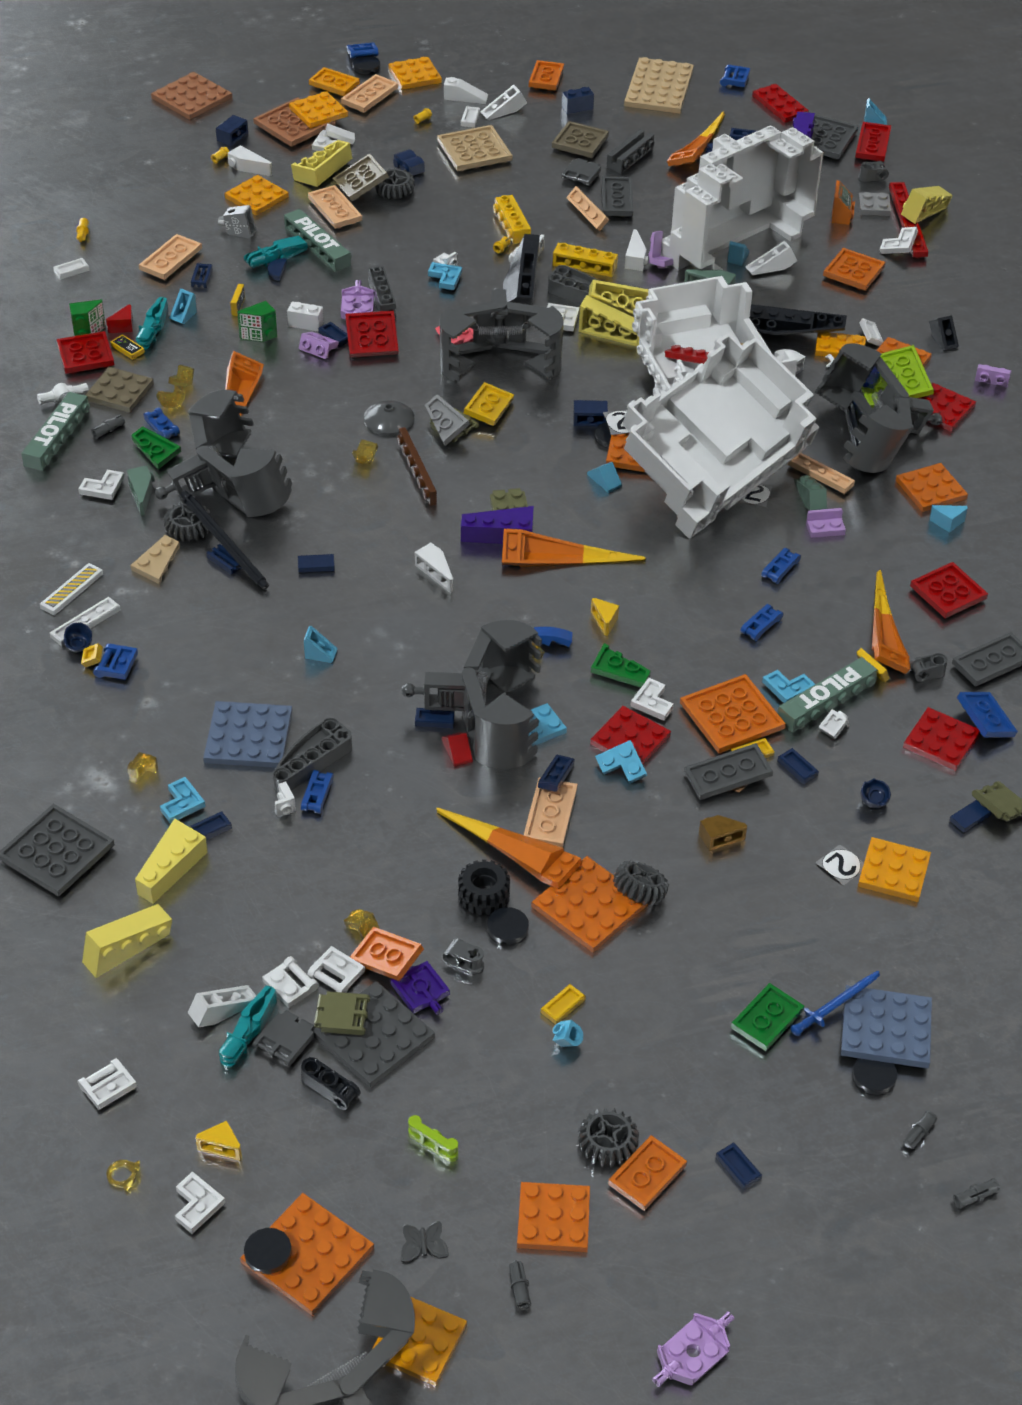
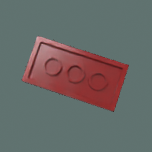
[752,84,809,123]
[855,122,891,162]

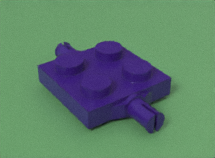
[391,961,450,1015]

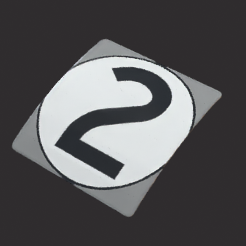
[603,410,629,435]
[738,484,772,507]
[815,845,864,886]

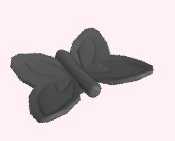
[401,1221,449,1262]

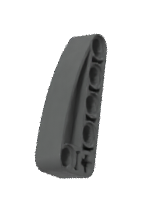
[548,265,598,304]
[273,718,352,793]

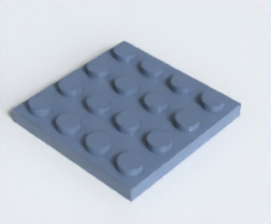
[203,701,292,768]
[841,985,932,1069]

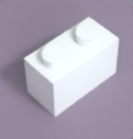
[287,301,324,332]

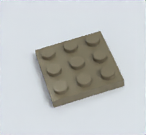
[552,121,609,158]
[333,153,389,202]
[85,367,154,413]

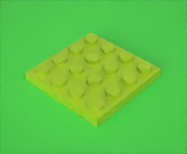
[861,345,934,408]

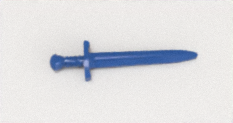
[791,971,880,1036]

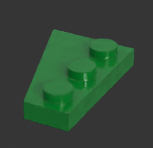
[131,426,182,469]
[591,643,651,688]

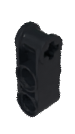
[301,1057,361,1110]

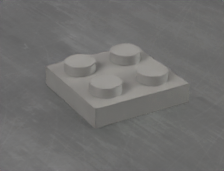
[858,192,891,216]

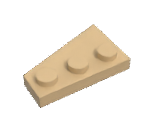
[131,535,180,584]

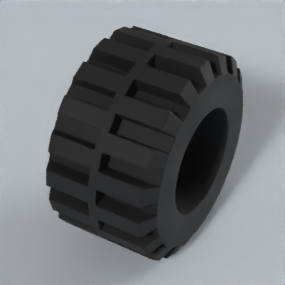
[458,860,510,916]

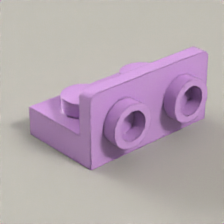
[299,331,339,359]
[975,364,1011,387]
[806,508,846,538]

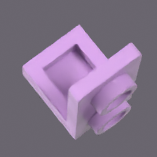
[649,231,673,269]

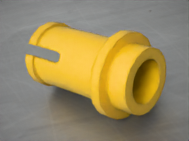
[413,108,432,124]
[211,147,229,164]
[493,236,511,253]

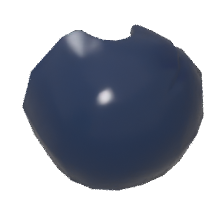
[63,622,92,653]
[860,778,891,809]

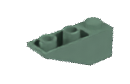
[794,475,827,510]

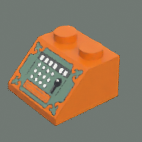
[831,180,855,225]

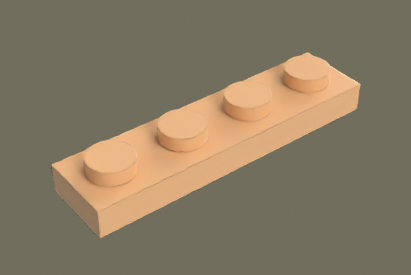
[566,186,610,231]
[787,453,855,494]

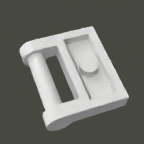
[307,946,365,993]
[262,956,319,1009]
[77,1058,137,1110]

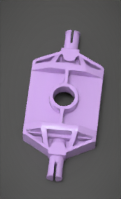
[340,280,374,319]
[652,1311,734,1387]

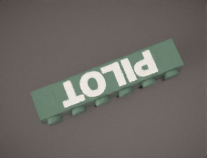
[284,209,352,272]
[21,392,90,471]
[778,657,878,733]

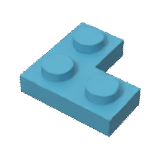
[428,262,462,290]
[762,670,815,703]
[529,703,567,746]
[595,740,647,784]
[160,777,206,824]

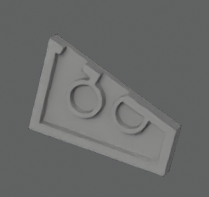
[425,394,470,446]

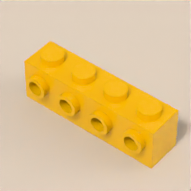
[493,195,531,244]
[552,242,618,277]

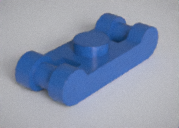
[143,407,180,439]
[761,548,801,584]
[740,604,784,641]
[301,770,334,814]

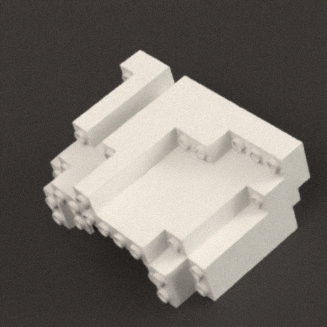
[660,125,824,270]
[632,276,797,396]
[622,332,820,539]

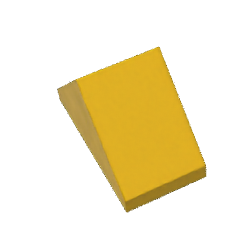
[591,598,619,636]
[196,1121,242,1161]

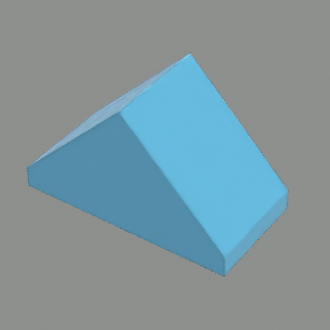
[864,98,887,125]
[728,241,749,266]
[169,288,197,324]
[587,462,622,493]
[929,505,968,533]
[304,626,338,663]

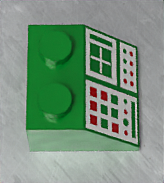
[69,299,106,336]
[237,301,277,342]

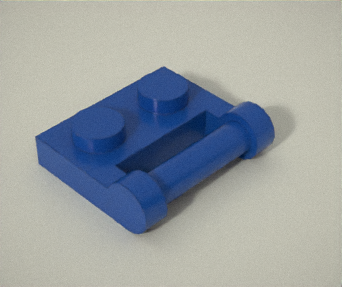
[347,42,379,59]
[720,65,750,87]
[93,644,138,680]

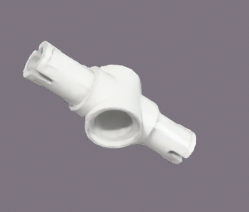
[37,383,89,405]

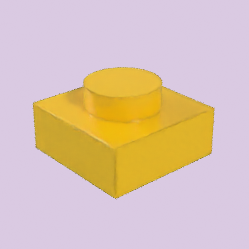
[81,643,103,667]

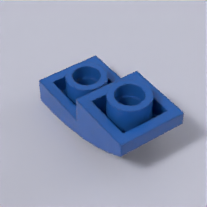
[534,627,573,647]

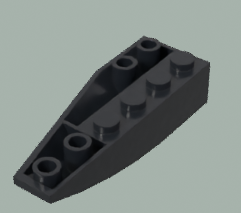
[503,234,540,305]
[749,304,847,335]

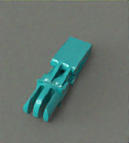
[244,236,308,269]
[136,297,168,350]
[219,985,277,1068]

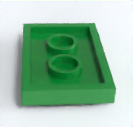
[731,983,804,1051]

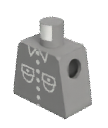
[218,205,257,239]

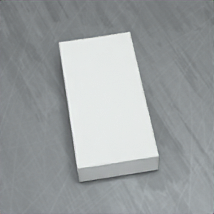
[461,106,480,128]
[325,123,355,145]
[53,258,89,280]
[859,318,883,346]

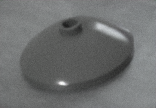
[364,400,414,436]

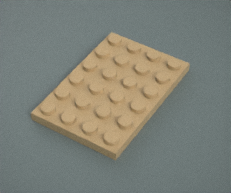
[624,57,694,114]

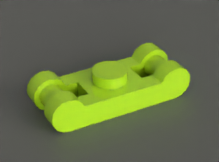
[408,1115,458,1162]

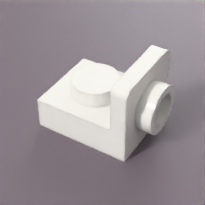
[433,252,458,266]
[819,709,850,739]
[275,782,296,817]

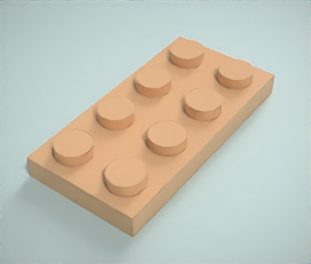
[341,74,398,113]
[308,185,362,229]
[139,234,202,280]
[524,777,578,848]

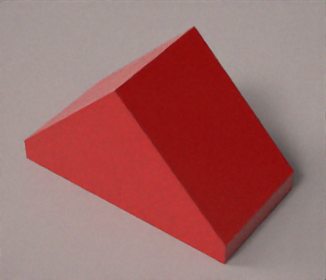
[106,304,133,333]
[442,732,473,767]

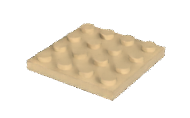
[437,125,512,171]

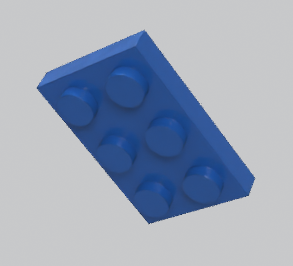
[957,692,1018,738]

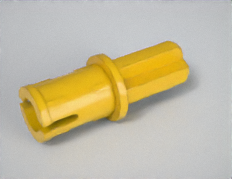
[76,218,89,242]

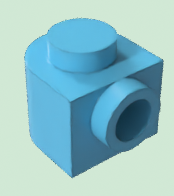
[553,1020,583,1047]

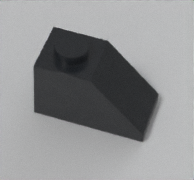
[929,315,959,350]

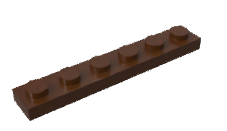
[397,427,437,506]

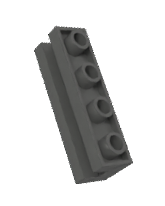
[607,129,655,173]
[368,266,396,319]

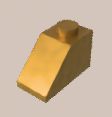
[699,815,747,851]

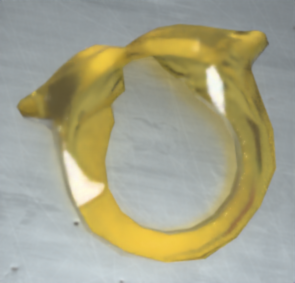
[106,1160,140,1191]

